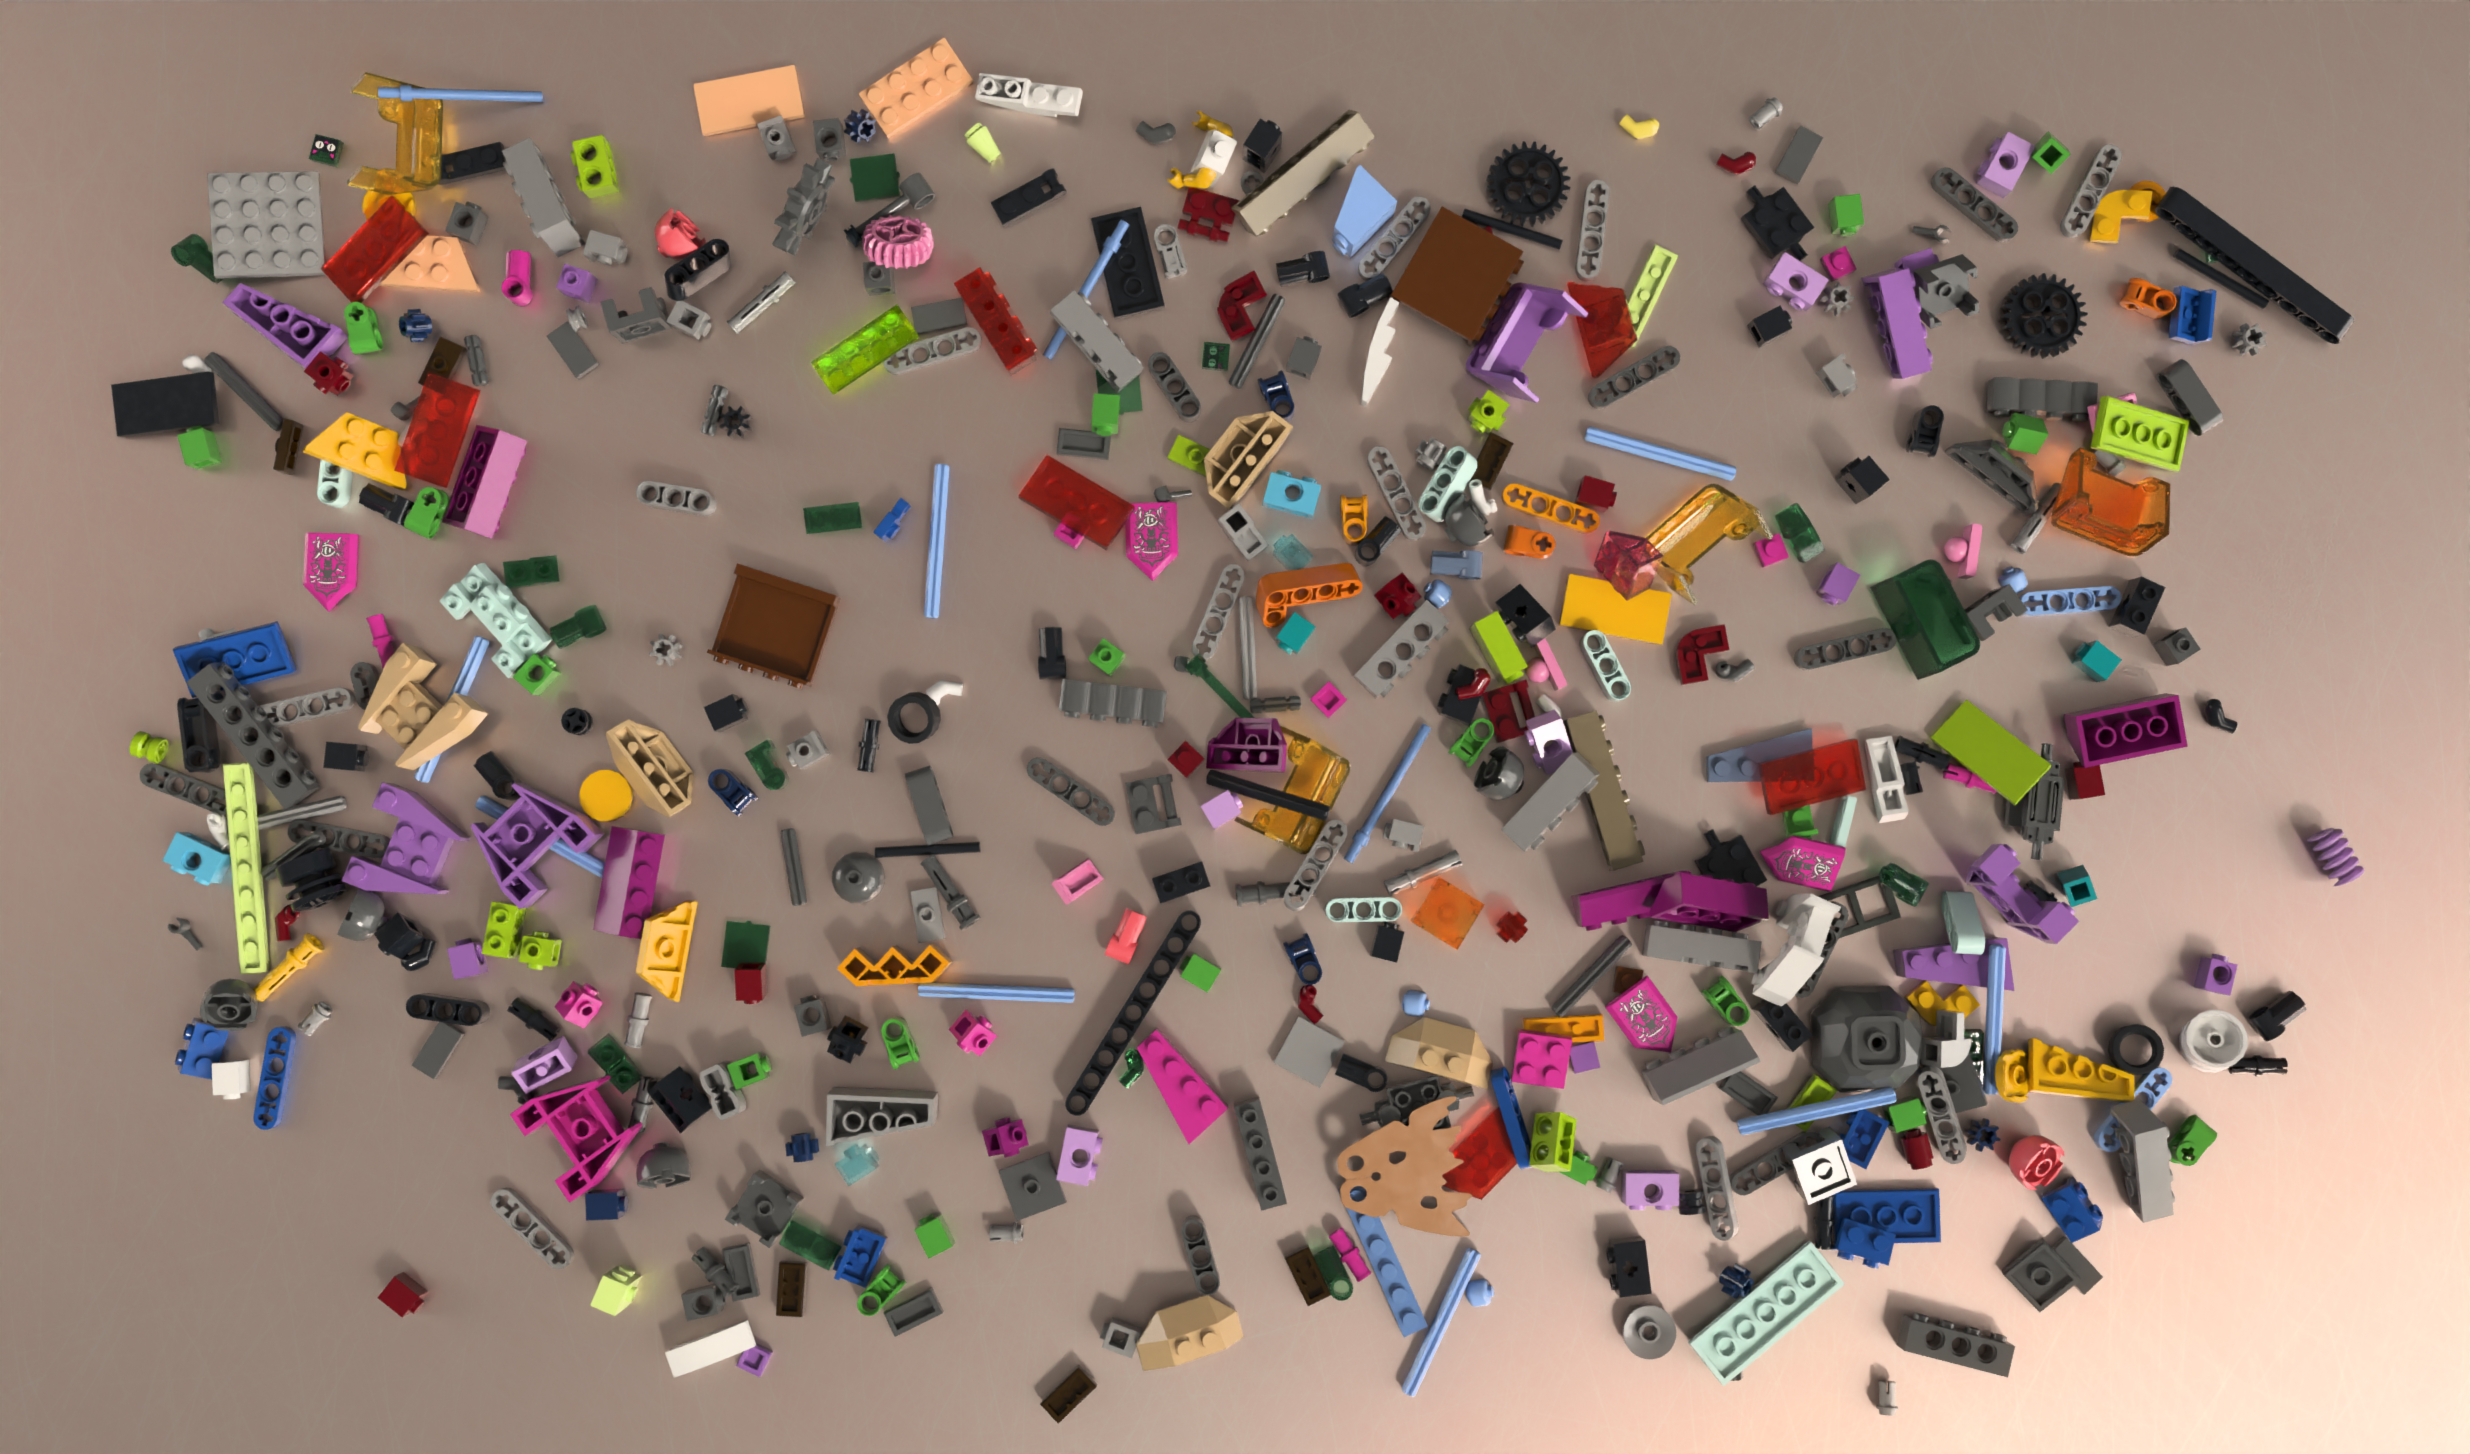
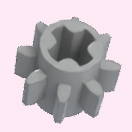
[1819,282,1855,316]
[2232,323,2267,356]
[1415,438,1447,470]
[649,634,683,666]

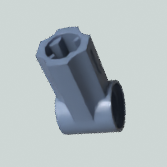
[1430,550,1483,580]

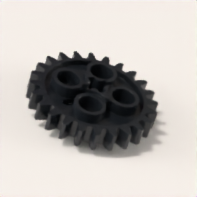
[1486,141,1571,227]
[2000,273,2088,359]

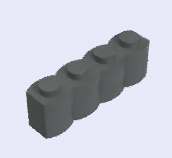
[1987,377,2098,422]
[1059,679,1167,728]

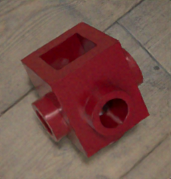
[304,351,354,396]
[1374,573,1422,619]

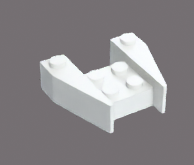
[1752,893,1841,1006]

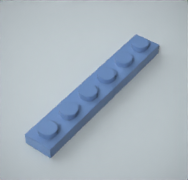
[1338,1186,1428,1337]

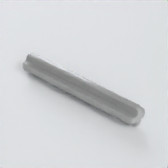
[1239,596,1257,700]
[257,796,347,830]

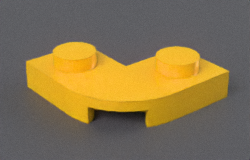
[2091,190,2153,244]
[1904,980,1980,1026]

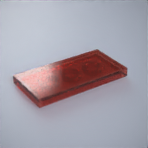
[321,195,429,303]
[394,372,481,489]
[1018,455,1135,551]
[1758,738,1866,815]

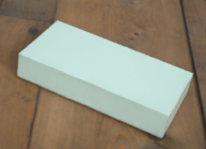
[1829,795,1857,847]

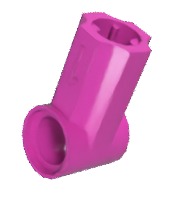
[501,250,533,306]

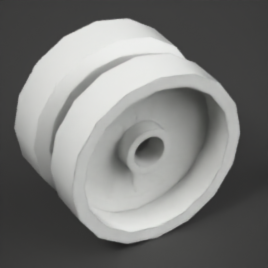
[2179,1010,2248,1073]

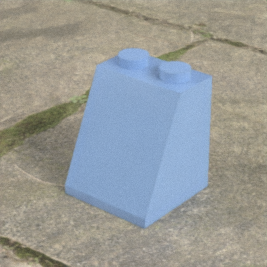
[1332,165,1397,259]

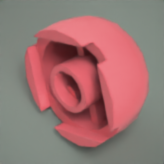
[654,208,707,261]
[2009,1135,2064,1190]

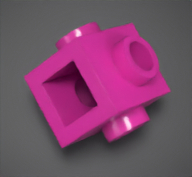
[555,981,603,1028]
[949,1010,997,1056]

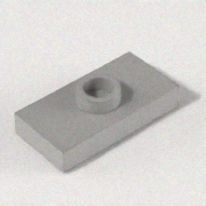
[910,887,945,943]

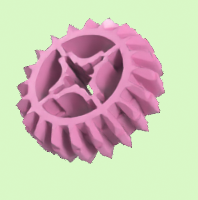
[862,215,933,270]

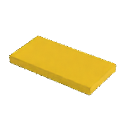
[1559,574,1672,645]

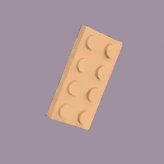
[858,38,974,138]

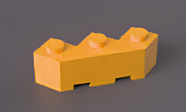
[837,944,953,986]

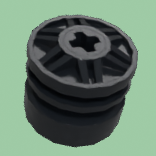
[275,849,348,912]

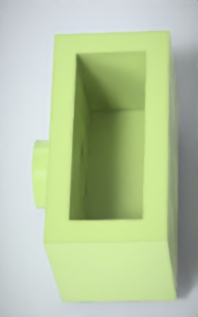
[590,1265,641,1316]

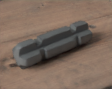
[464,335,489,386]
[700,385,728,436]
[1250,696,1301,713]

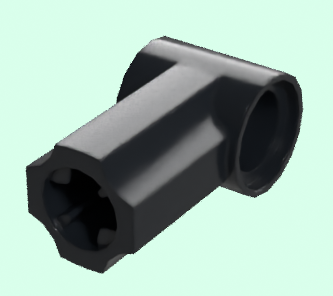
[1276,251,1330,287]
[1337,273,1393,318]
[359,483,414,527]
[1355,516,1402,566]
[1038,627,1066,680]
[474,751,522,801]
[2248,991,2307,1041]
[1335,1053,1388,1092]

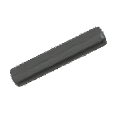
[780,828,807,906]
[261,830,326,881]

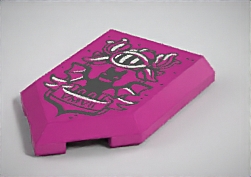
[1125,502,1178,581]
[303,533,359,612]
[1760,835,1846,892]
[1605,976,1678,1053]

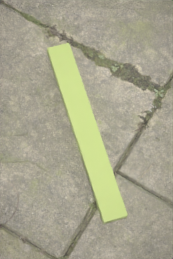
[223,762,270,974]

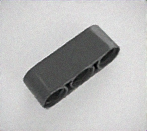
[1148,352,1201,423]
[2157,359,2223,436]
[905,766,954,846]
[1181,1215,1220,1295]

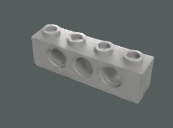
[1353,600,1449,698]

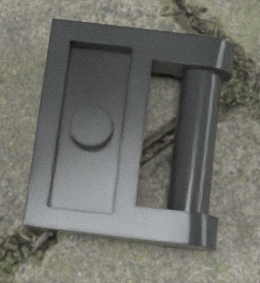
[1125,774,1182,834]

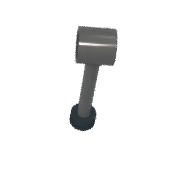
[844,173,935,247]

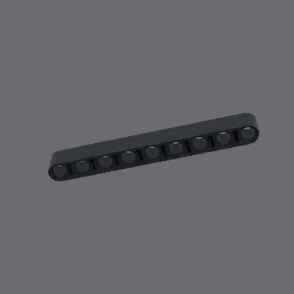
[2155,186,2354,344]
[1065,910,1201,1116]

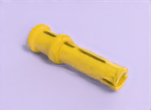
[253,933,324,1002]

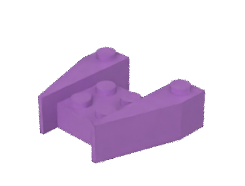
[342,782,470,894]
[471,783,604,909]
[1965,844,2079,944]

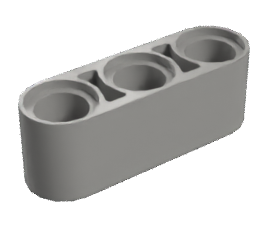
[636,481,717,516]

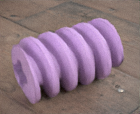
[2307,828,2365,886]

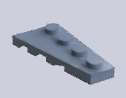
[1706,728,1813,782]

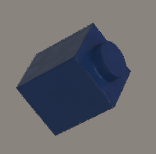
[585,1189,628,1221]

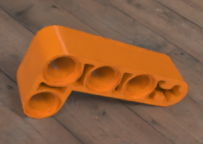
[1256,563,1363,628]

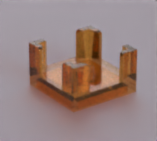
[1410,877,1485,950]

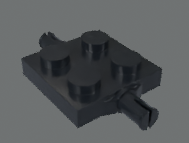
[1741,185,1815,261]
[1694,829,1767,887]

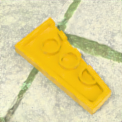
[2028,1038,2135,1102]

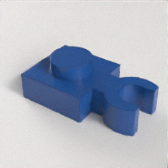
[873,498,911,542]

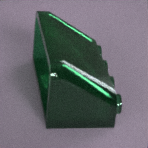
[1870,559,1980,680]

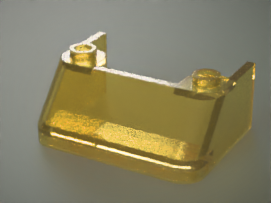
[347,72,443,195]
[1639,484,1773,605]
[1234,726,1350,855]

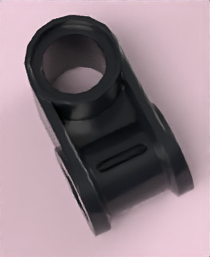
[1906,405,1944,458]

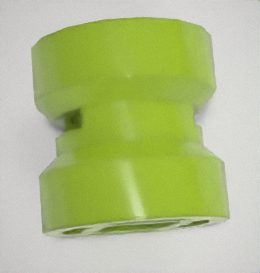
[129,731,169,764]

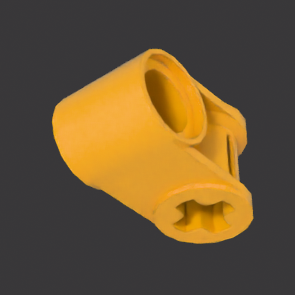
[1340,494,1367,546]

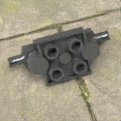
[2004,743,2065,860]
[1359,1075,1474,1130]

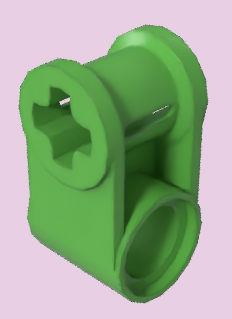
[344,302,383,355]
[404,487,449,539]
[1448,718,1494,768]
[1701,975,1750,1026]
[881,1016,920,1070]
[2168,1115,2217,1166]
[857,1264,906,1316]

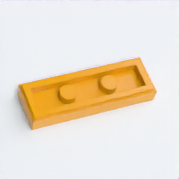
[1523,1014,1604,1043]

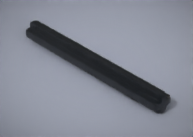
[1206,770,1330,821]

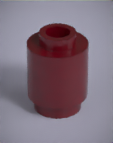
[1900,1128,1934,1170]

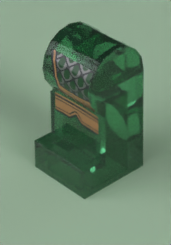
[744,740,789,790]

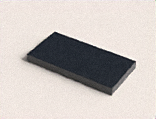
[1091,207,1165,319]
[111,372,219,437]

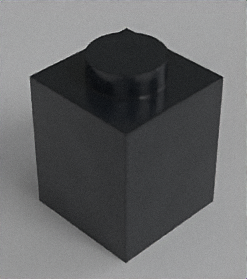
[1747,305,1792,348]
[704,694,749,732]
[323,742,369,772]
[374,912,425,959]
[1370,921,1404,963]

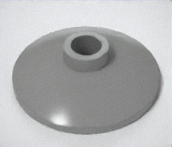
[1623,1305,1676,1359]

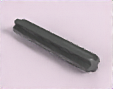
[1229,294,1285,389]
[204,352,283,431]
[1552,935,1632,1017]

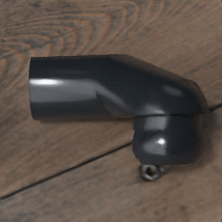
[2204,699,2237,734]
[401,938,437,971]

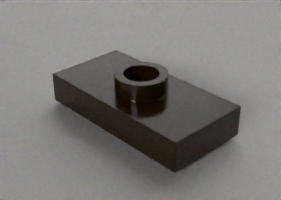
[418,336,466,395]
[273,418,303,475]
[1470,432,1514,491]
[1285,1245,1332,1306]
[776,1261,807,1317]
[1040,1365,1097,1424]

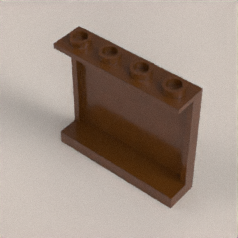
[1390,206,1524,347]
[707,563,841,689]

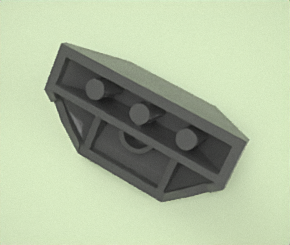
[1945,439,2039,516]

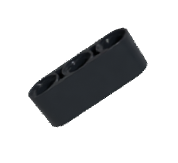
[664,239,731,301]
[406,993,490,1026]

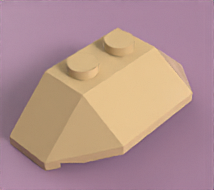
[1204,411,1293,510]
[606,719,694,818]
[1385,1017,1493,1089]
[1136,1295,1243,1371]

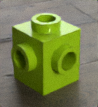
[1468,389,1510,434]
[517,931,562,970]

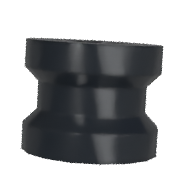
[561,708,593,736]
[1679,1189,1706,1215]

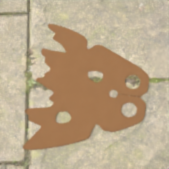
[1337,1096,1472,1237]

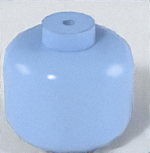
[1998,566,2028,594]
[1424,579,1452,608]
[1402,990,1430,1017]
[1466,1279,1494,1307]

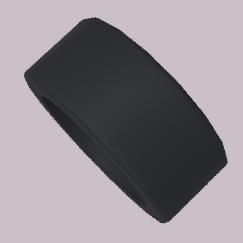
[887,692,941,744]
[2108,1024,2164,1075]

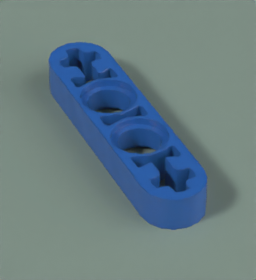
[253,1026,296,1130]
[1491,1067,1532,1169]

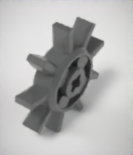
[772,158,835,256]

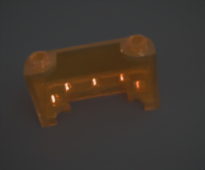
[2051,447,2170,556]

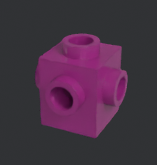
[982,1117,1029,1157]

